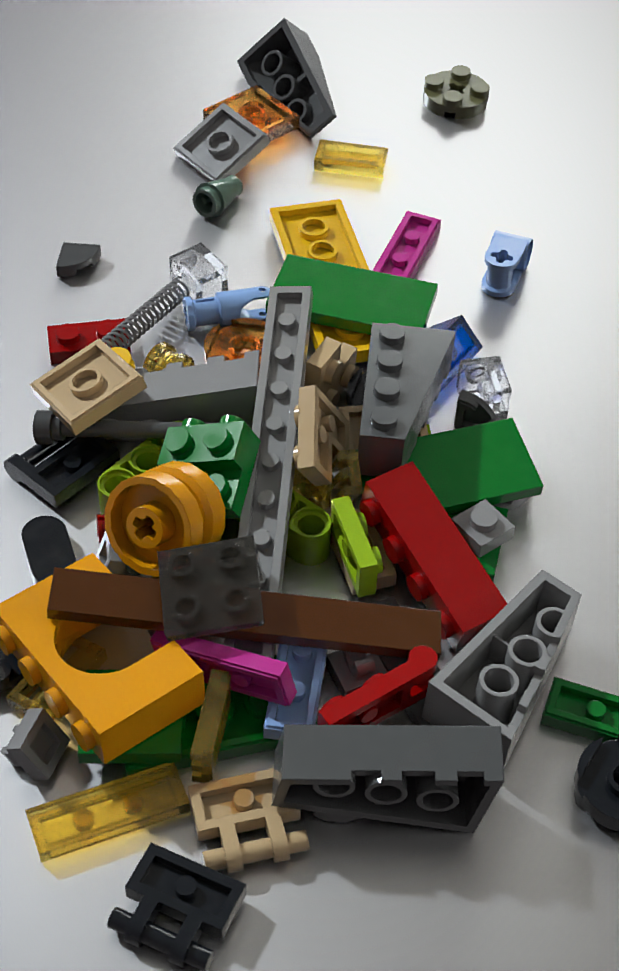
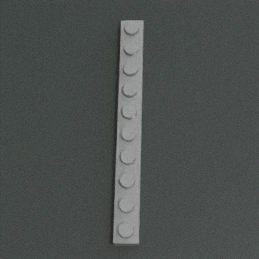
[224,286,313,659]

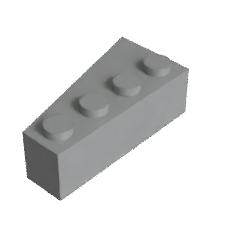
[100,350,259,442]

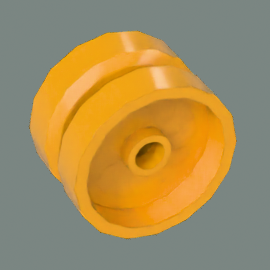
[104,461,225,577]

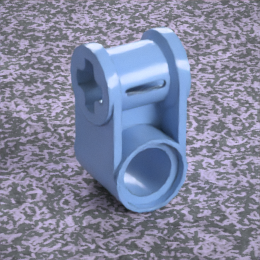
[481,230,533,298]

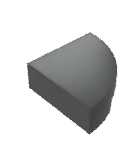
[56,242,101,277]
[454,389,497,429]

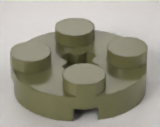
[423,65,490,119]

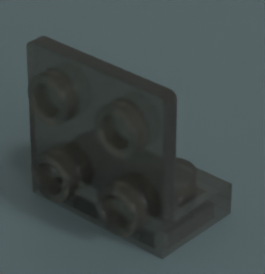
[157,536,265,641]

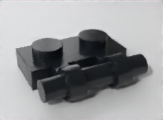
[107,843,247,971]

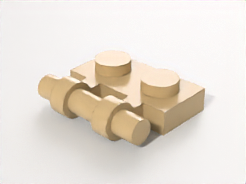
[188,768,309,874]

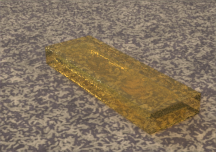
[25,763,191,863]

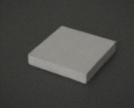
[173,103,271,181]

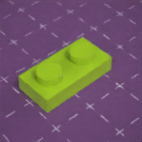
[331,496,383,598]

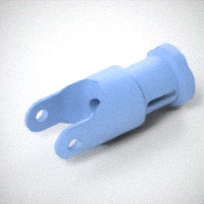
[183,286,270,332]

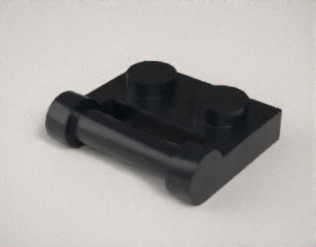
[4,437,120,508]

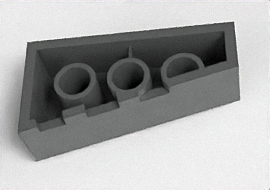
[356,322,456,477]
[272,724,504,833]

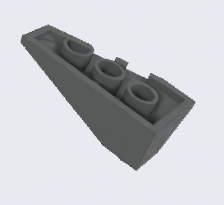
[237,18,337,138]

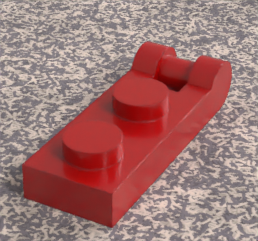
[317,646,438,725]

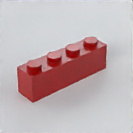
[359,461,507,652]

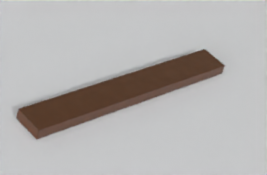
[47,567,441,660]

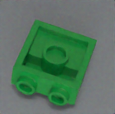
[157,415,261,519]

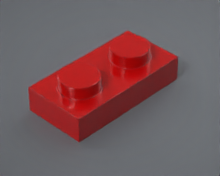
[47,318,131,365]

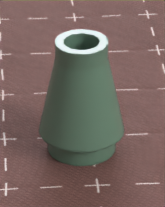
[193,175,243,217]

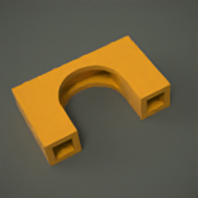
[0,553,206,765]

